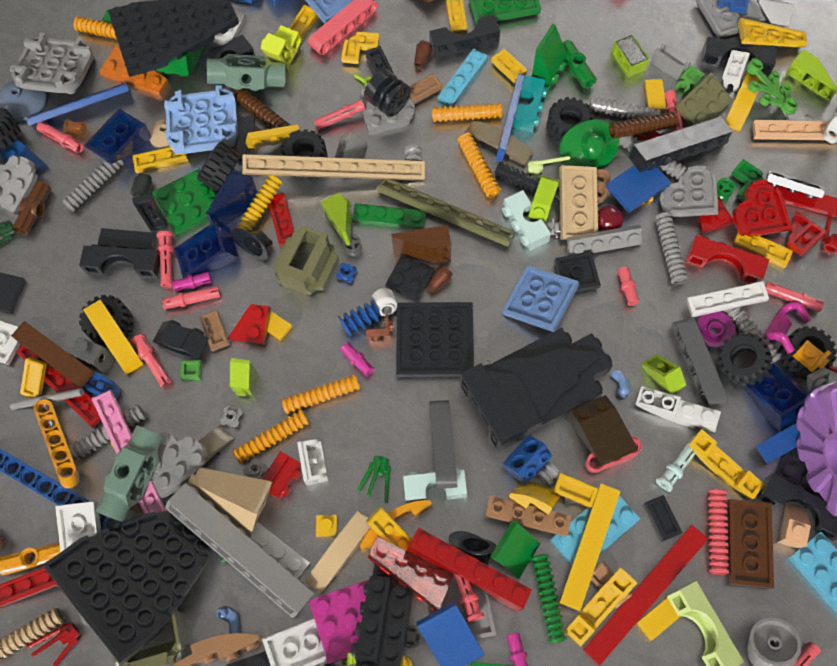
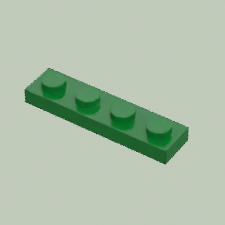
[352,203,427,230]

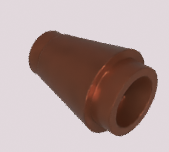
[414,40,433,68]
[426,265,453,294]

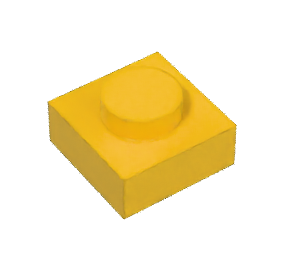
[316,515,338,537]

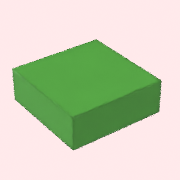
[180,360,202,381]

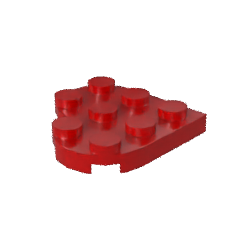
[732,180,793,237]

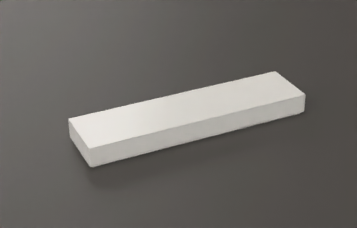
[686,281,769,317]

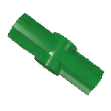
[563,40,597,89]

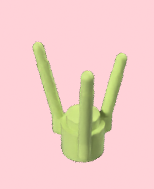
[528,156,570,183]

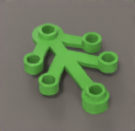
[746,58,798,114]

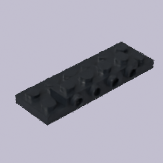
[352,562,417,666]

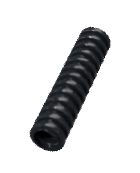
[495,162,560,205]

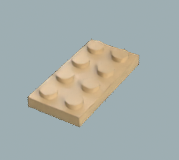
[559,165,598,240]

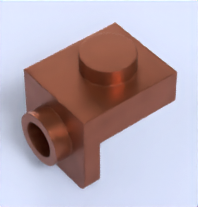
[366,316,393,340]

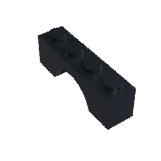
[429,15,500,58]
[701,37,777,75]
[79,244,160,278]
[756,473,837,541]

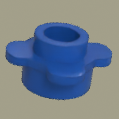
[336,263,357,283]

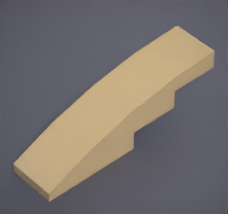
[305,510,371,594]

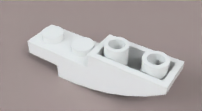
[636,386,721,432]

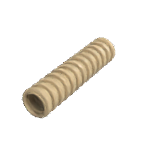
[0,607,64,661]

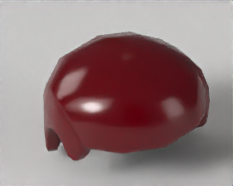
[598,205,624,231]

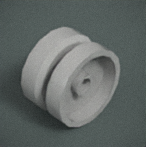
[746,617,802,666]

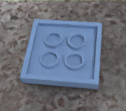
[502,265,579,332]

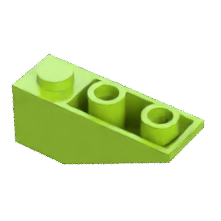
[786,49,837,101]

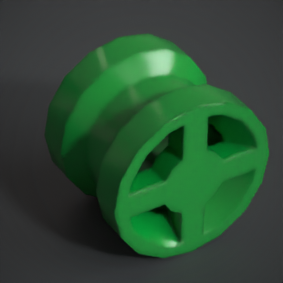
[717,178,735,201]

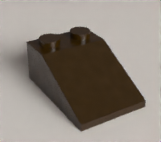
[570,395,638,466]

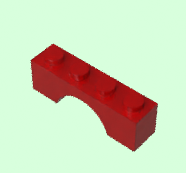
[685,235,770,284]

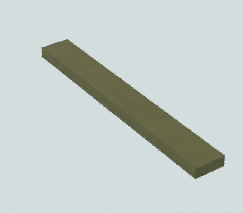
[376,179,516,247]

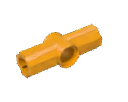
[0,542,60,576]

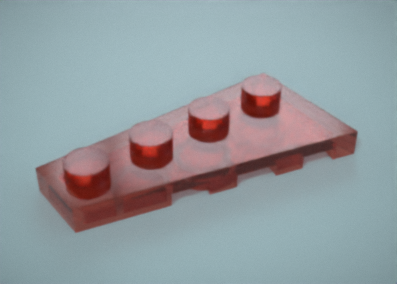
[368,537,454,612]

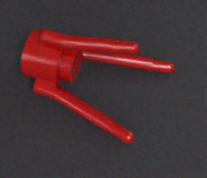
[821,216,837,254]
[27,621,81,666]

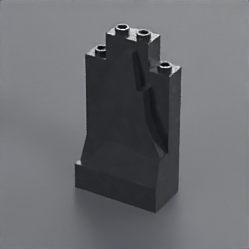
[460,328,613,452]

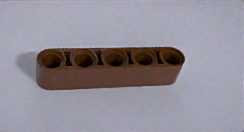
[11,321,95,388]

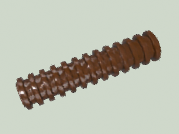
[233,88,291,129]
[609,112,679,139]

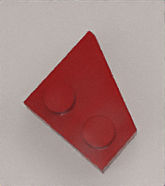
[698,196,733,236]
[786,211,827,257]
[228,304,271,345]

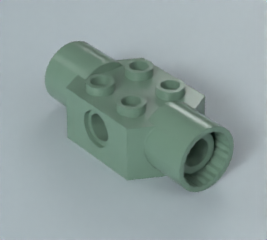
[207,54,285,91]
[96,425,164,522]

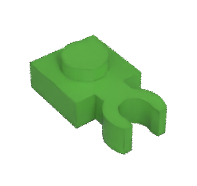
[675,65,705,96]

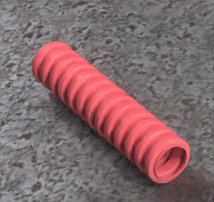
[708,488,729,575]

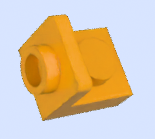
[793,340,831,372]

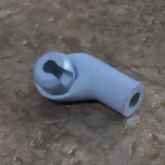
[611,369,631,398]
[216,606,240,634]

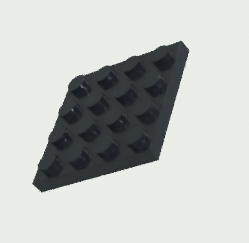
[396,302,474,377]

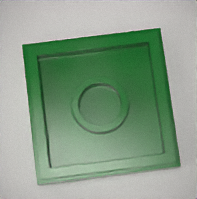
[490,521,541,579]

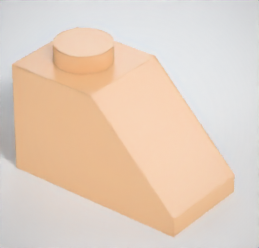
[777,503,811,549]

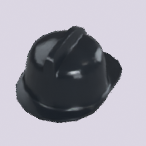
[231,228,273,261]
[449,531,496,565]

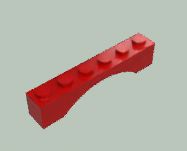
[406,527,532,612]

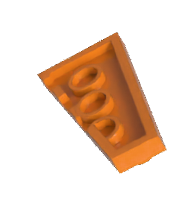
[99,45,169,96]

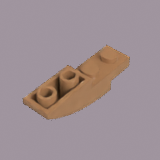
[173,633,263,666]

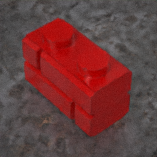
[262,451,302,501]

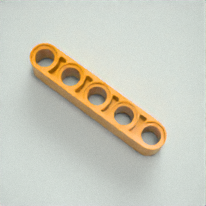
[34,399,79,488]

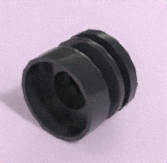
[364,69,411,117]

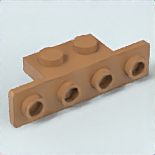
[485,496,571,537]

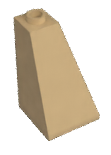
[188,467,272,537]

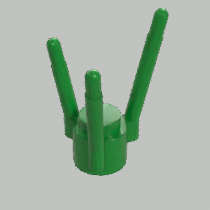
[358,456,391,503]

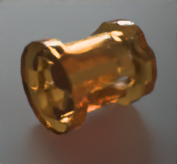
[63,119,87,137]

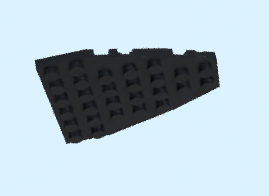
[108,0,239,77]
[43,511,213,665]

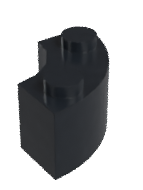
[152,320,209,358]

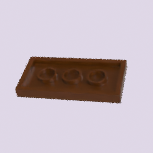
[727,499,774,589]

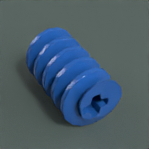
[338,300,380,336]

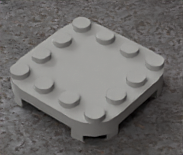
[9,33,93,94]

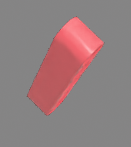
[308,0,378,55]

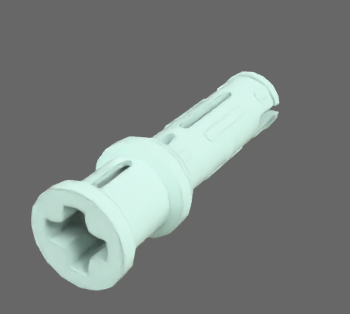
[656,436,695,492]

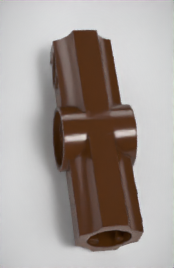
[12,181,52,235]

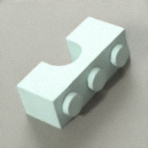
[502,190,551,251]
[403,467,467,504]

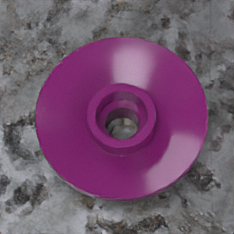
[697,311,736,347]

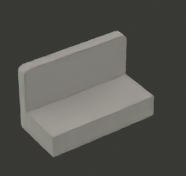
[334,132,367,159]

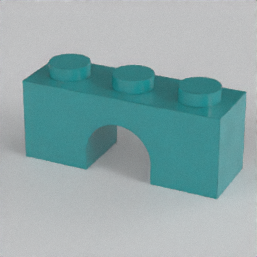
[513,75,548,133]

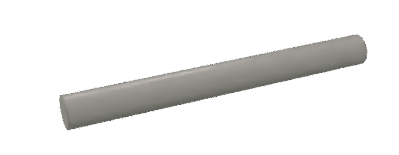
[10,388,84,410]

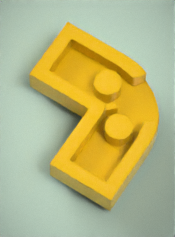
[341,32,380,64]

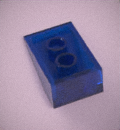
[84,109,152,164]
[206,169,258,232]
[174,221,239,278]
[740,363,809,432]

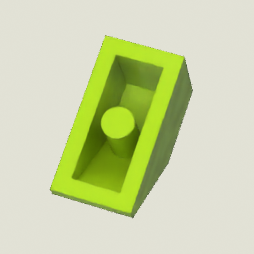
[528,176,559,222]
[641,354,686,395]
[230,358,258,396]

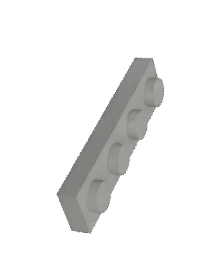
[567,225,642,255]

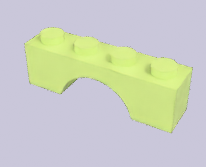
[667,581,744,666]

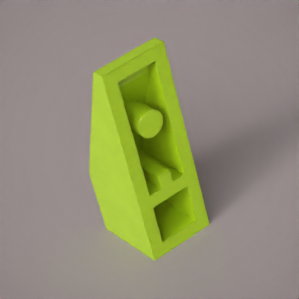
[320,192,352,246]

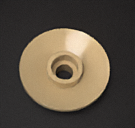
[148,119,170,149]

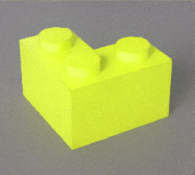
[261,25,303,69]

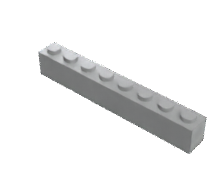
[165,483,314,618]

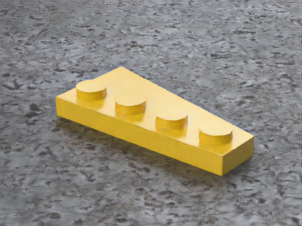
[737,18,808,48]

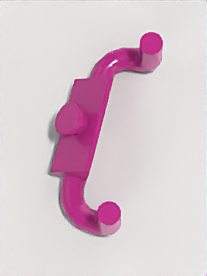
[765,302,811,353]

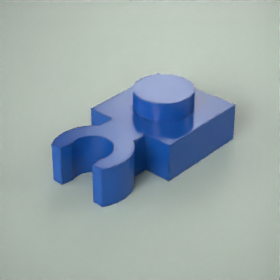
[717,0,749,14]

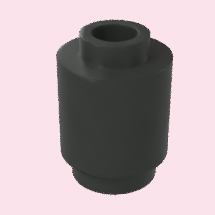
[130,173,153,198]

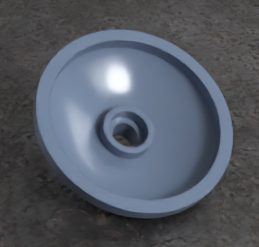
[0,80,47,124]

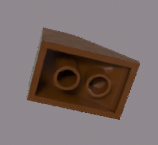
[391,225,452,265]

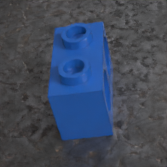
[502,435,553,485]

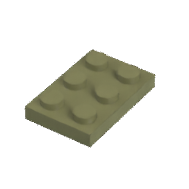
[674,73,733,126]

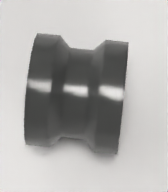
[343,234,362,257]
[405,625,422,648]

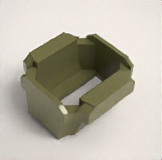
[272,225,339,295]
[114,610,189,666]

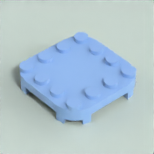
[164,85,238,154]

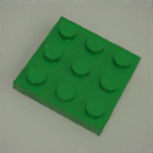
[152,168,225,237]

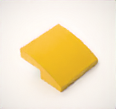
[509,481,560,514]

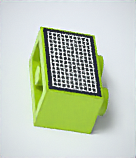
[611,34,649,78]

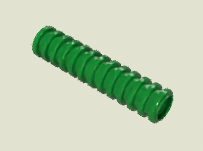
[531,554,567,644]

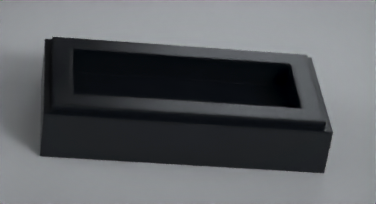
[644,495,683,542]

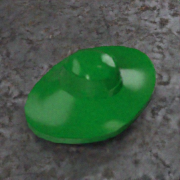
[559,119,619,170]

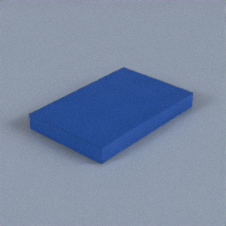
[605,165,671,213]
[416,601,485,666]

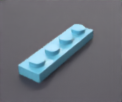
[438,48,488,107]

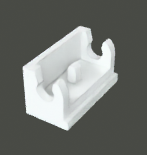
[722,50,750,92]
[297,439,328,485]

